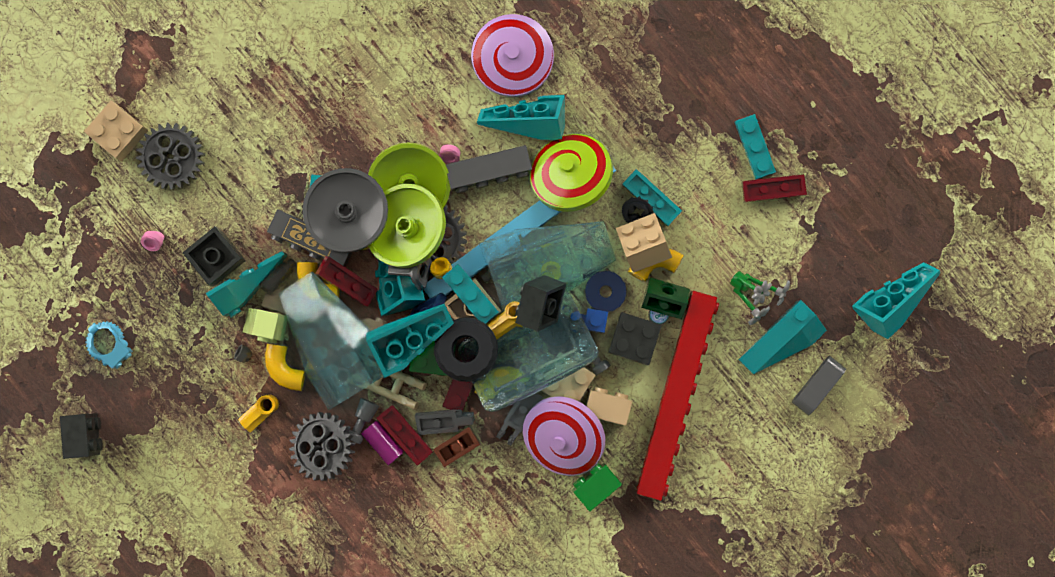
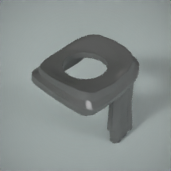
[388,258,432,291]

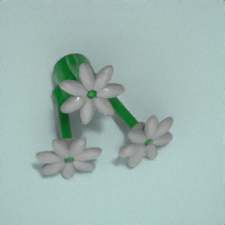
[730,271,790,325]

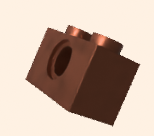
[433,426,481,467]

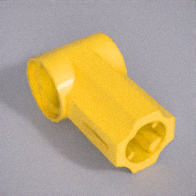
[486,301,522,339]
[238,395,279,433]

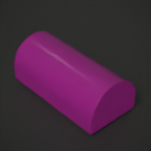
[361,420,404,466]

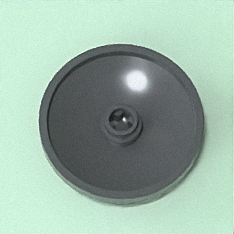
[303,168,388,253]

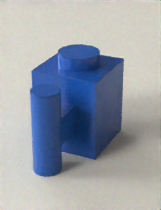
[571,308,608,333]

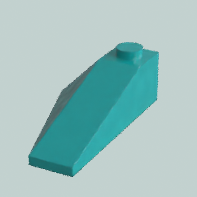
[375,258,425,316]
[852,262,940,339]

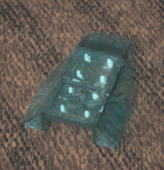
[479,221,616,317]
[278,272,384,410]

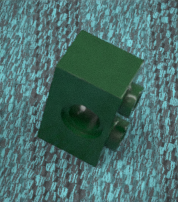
[641,277,690,320]

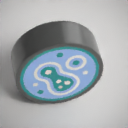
[648,310,669,325]

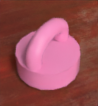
[439,145,460,164]
[141,231,164,251]

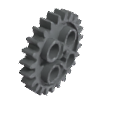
[136,122,205,190]
[420,205,467,268]
[289,412,355,481]

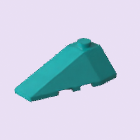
[477,95,565,141]
[206,251,287,318]
[738,300,827,374]
[366,303,454,378]

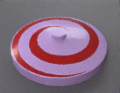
[471,14,554,97]
[523,396,605,476]

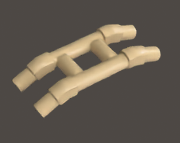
[348,355,427,410]

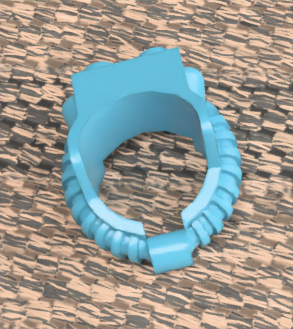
[86,321,133,369]

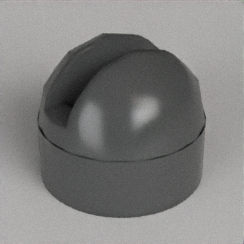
[234,344,252,363]

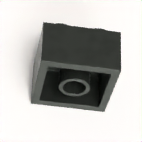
[183,226,246,287]
[515,275,567,332]
[608,312,662,365]
[60,413,103,459]

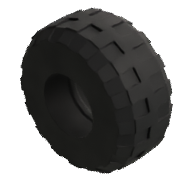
[434,317,498,382]

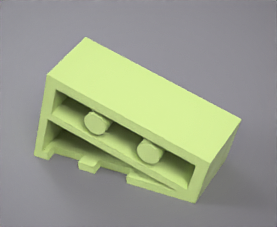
[243,308,288,344]

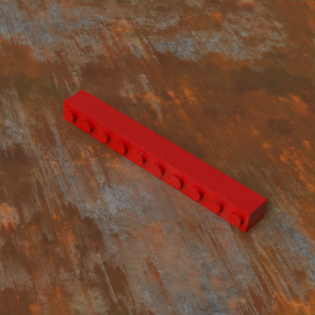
[636,290,719,500]

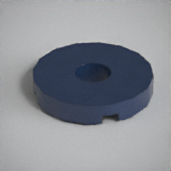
[585,271,627,312]

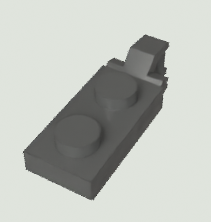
[415,409,475,435]

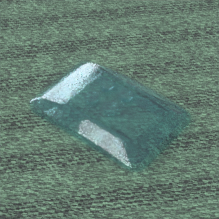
[458,291,599,412]

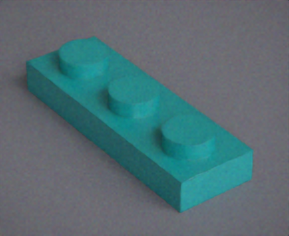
[735,114,776,180]
[622,169,682,227]
[442,264,499,324]

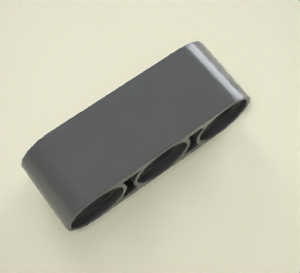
[792,356,846,416]

